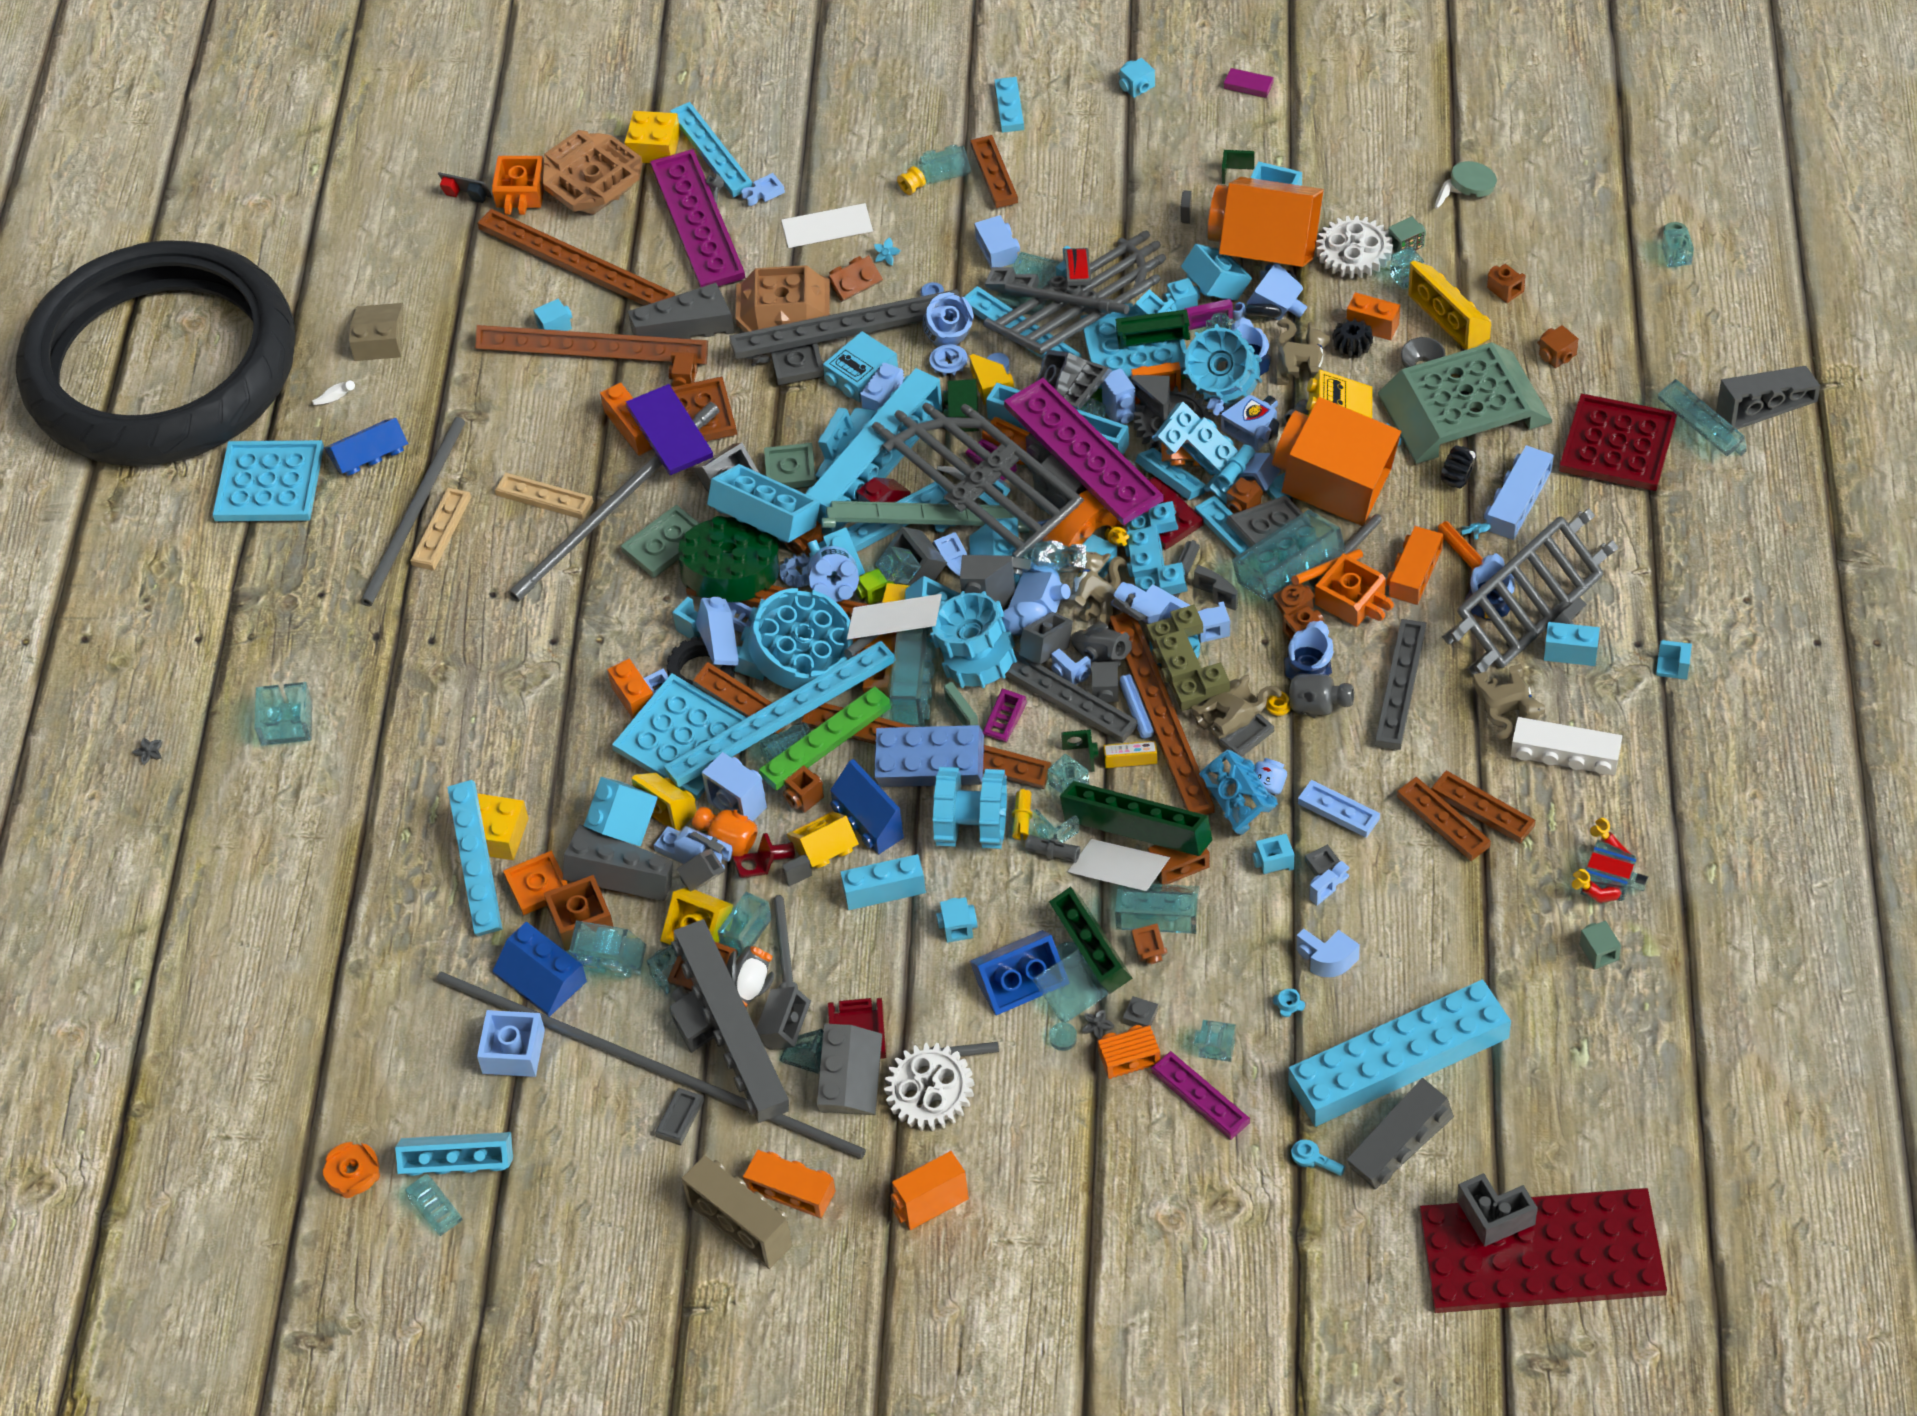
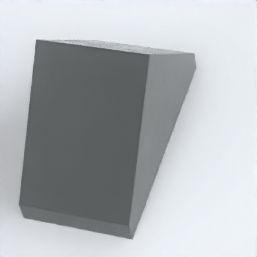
[1131,375,1170,420]

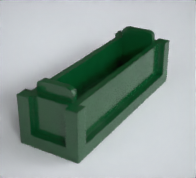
[1115,309,1190,349]

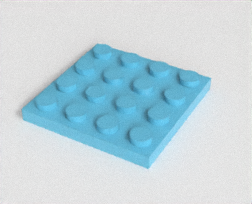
[1081,301,1187,388]
[213,440,324,521]
[612,673,747,801]

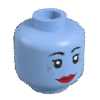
[1254,758,1287,795]

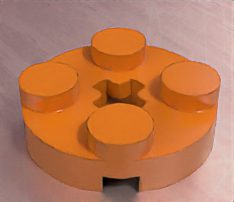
[323,1142,380,1198]

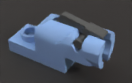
[1111,582,1190,624]
[654,826,732,868]

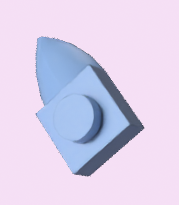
[932,532,967,576]

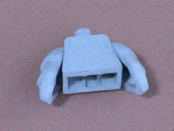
[1002,562,1070,636]

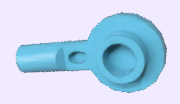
[1291,1139,1346,1176]

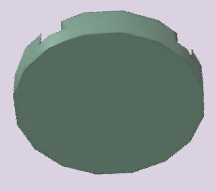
[1451,161,1497,197]

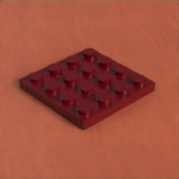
[1559,393,1678,491]

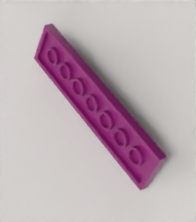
[650,149,746,288]
[1004,378,1163,525]

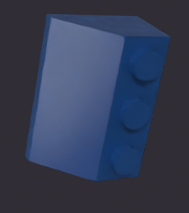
[324,418,408,476]
[830,759,904,855]
[493,922,587,1017]
[970,930,1069,1015]

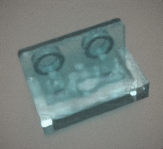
[919,145,971,185]

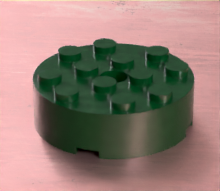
[678,516,779,602]

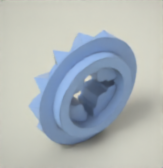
[930,344,968,376]
[780,553,810,587]

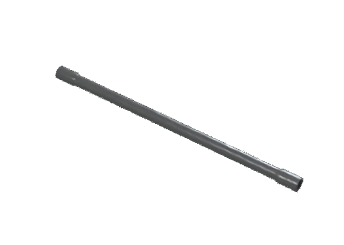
[509,402,720,602]

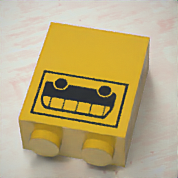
[1306,370,1372,418]

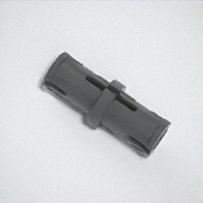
[1025,835,1080,863]

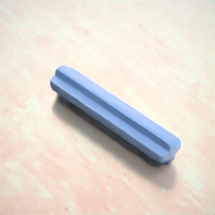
[1119,674,1154,739]

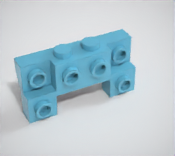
[1152,402,1240,504]
[1124,501,1188,595]

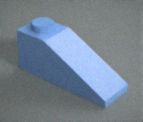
[696,597,739,665]

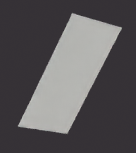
[782,203,873,248]
[847,594,942,640]
[1068,839,1170,891]

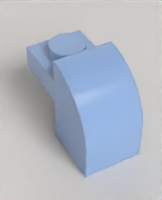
[1296,929,1360,977]

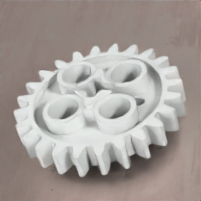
[1316,216,1393,279]
[884,1043,975,1131]

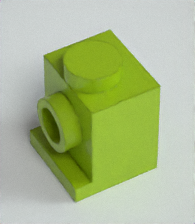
[855,562,894,605]

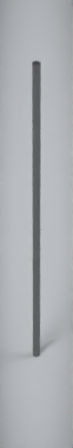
[437,971,866,1159]

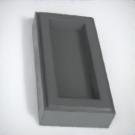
[1219,713,1274,757]
[655,1088,704,1145]

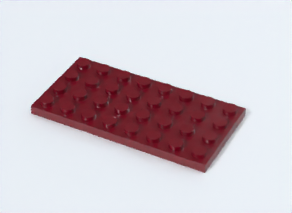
[1420,1188,1667,1313]

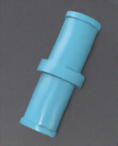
[1216,444,1255,487]

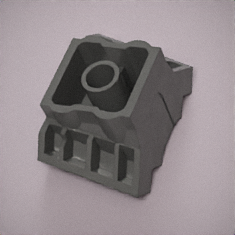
[1034,350,1112,409]

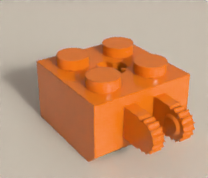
[492,156,544,215]
[1315,553,1394,627]

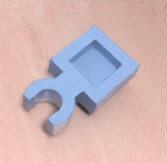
[741,173,785,206]
[1309,861,1349,906]

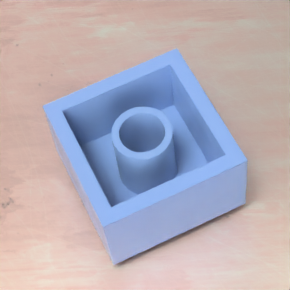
[702,752,767,821]
[477,1010,545,1077]

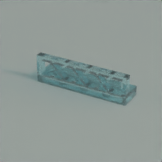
[1658,379,1747,457]

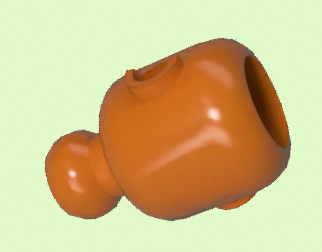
[692,807,758,857]

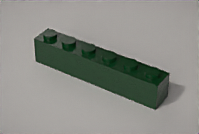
[1060,781,1213,856]

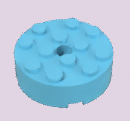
[748,588,853,690]

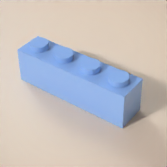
[1484,445,1554,540]

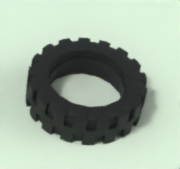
[666,637,735,694]

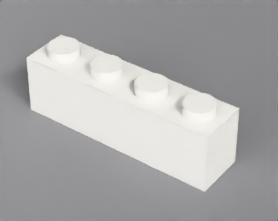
[1511,717,1622,775]

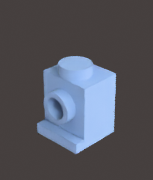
[1198,602,1230,643]

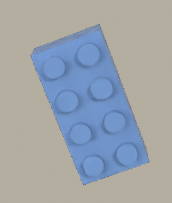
[875,725,984,787]

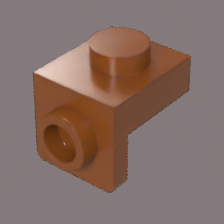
[1130,923,1168,965]

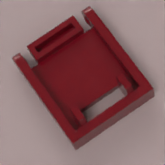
[828,998,886,1059]

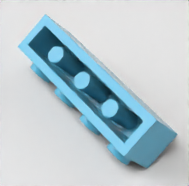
[395,1132,513,1176]

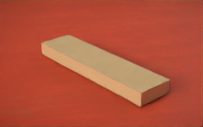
[495,472,593,519]
[410,488,471,571]

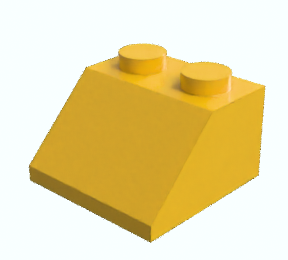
[631,773,697,831]
[787,811,859,868]
[660,887,733,946]

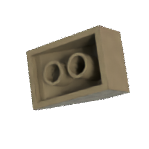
[349,303,404,361]

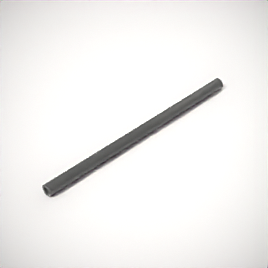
[361,417,465,606]

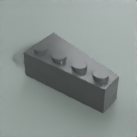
[628,283,735,339]
[563,824,673,901]
[1347,1078,1454,1189]

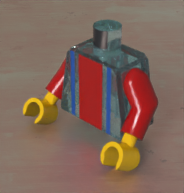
[1571,818,1649,903]

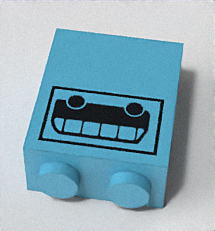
[823,331,898,403]

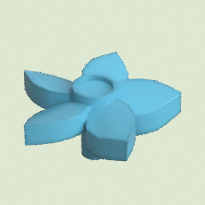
[874,237,901,266]
[1461,522,1491,539]

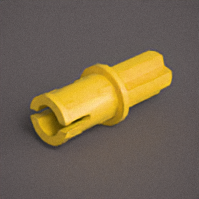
[1105,526,1129,547]
[1012,789,1033,840]

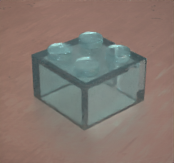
[254,682,313,746]

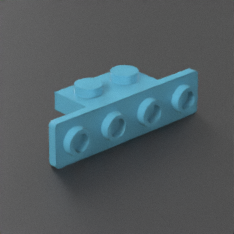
[815,407,876,480]

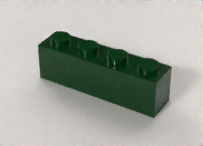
[1049,886,1133,993]

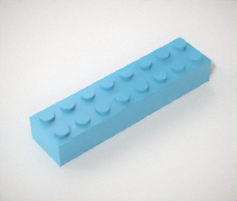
[806,368,943,535]
[1288,979,1511,1127]

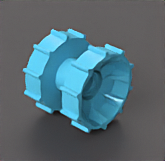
[1183,324,1262,403]
[930,591,1017,688]
[933,767,1007,849]

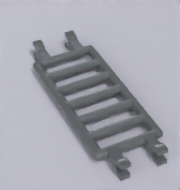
[1442,508,1618,677]

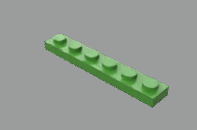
[759,686,892,791]

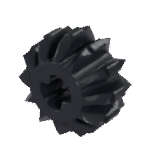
[1332,318,1373,358]
[1441,445,1476,489]

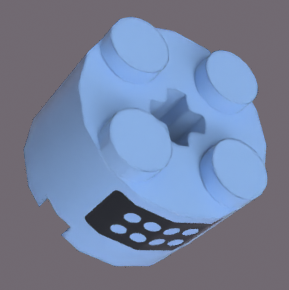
[923,292,974,347]
[807,546,859,602]

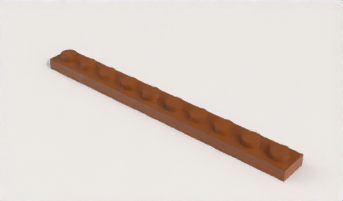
[477,209,675,306]
[475,325,708,364]
[1110,613,1215,815]
[802,703,1052,789]

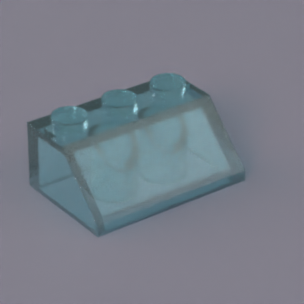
[1115,884,1200,934]

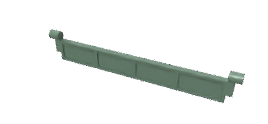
[822,501,1030,533]

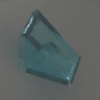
[780,1029,824,1074]

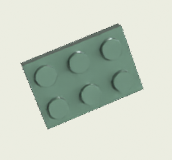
[621,504,700,578]

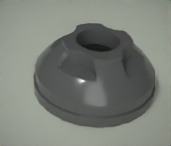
[1401,337,1446,368]

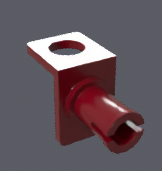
[733,833,795,878]

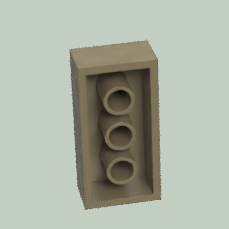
[681,1155,793,1269]

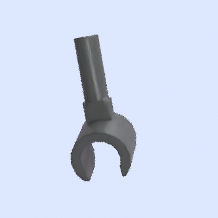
[706,173,724,204]

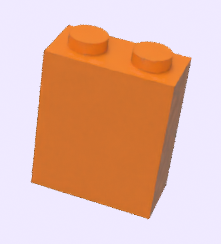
[891,1151,969,1230]

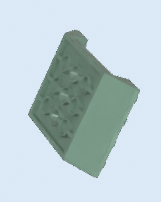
[1378,342,1552,464]

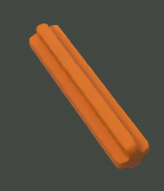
[1437,521,1483,570]

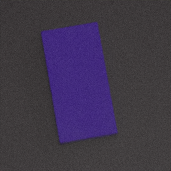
[626,384,713,475]

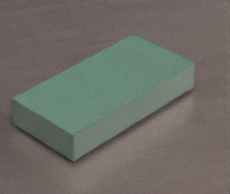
[944,682,978,726]

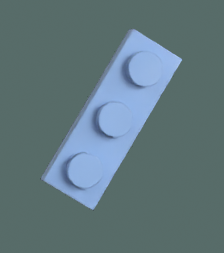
[1298,780,1380,838]

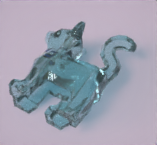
[1023,540,1087,575]

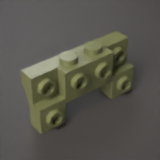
[1146,604,1230,711]

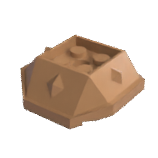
[543,130,642,215]
[736,265,830,332]

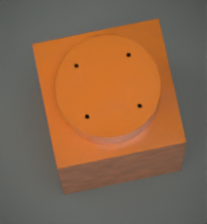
[1208,177,1324,267]
[1272,397,1402,526]

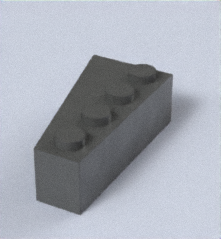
[1716,366,1820,432]

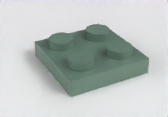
[764,443,816,488]

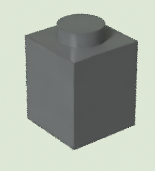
[1092,662,1119,703]
[677,848,725,892]

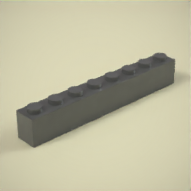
[671,919,789,1123]

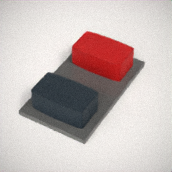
[438,172,492,203]

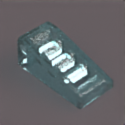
[405,1174,463,1236]

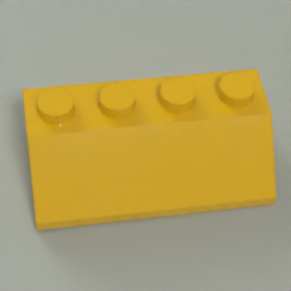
[1408,261,1491,350]

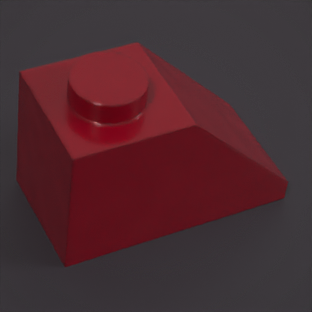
[857,477,911,503]

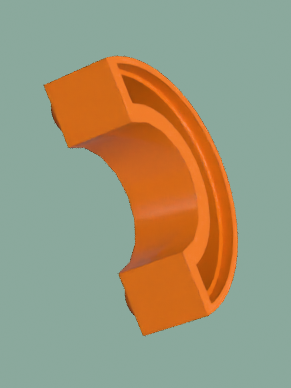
[1040,490,1126,574]

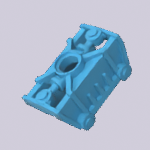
[1199,749,1278,835]

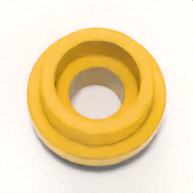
[1266,691,1291,716]

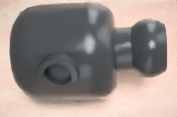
[1289,674,1354,719]

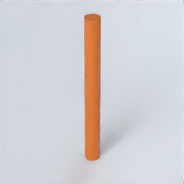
[1291,549,1363,585]

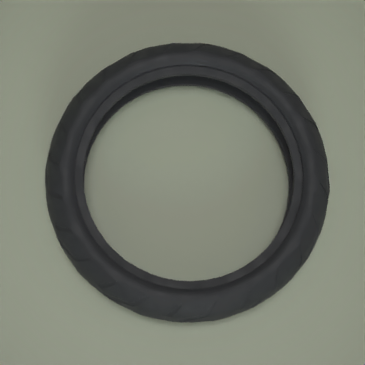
[16,240,295,466]

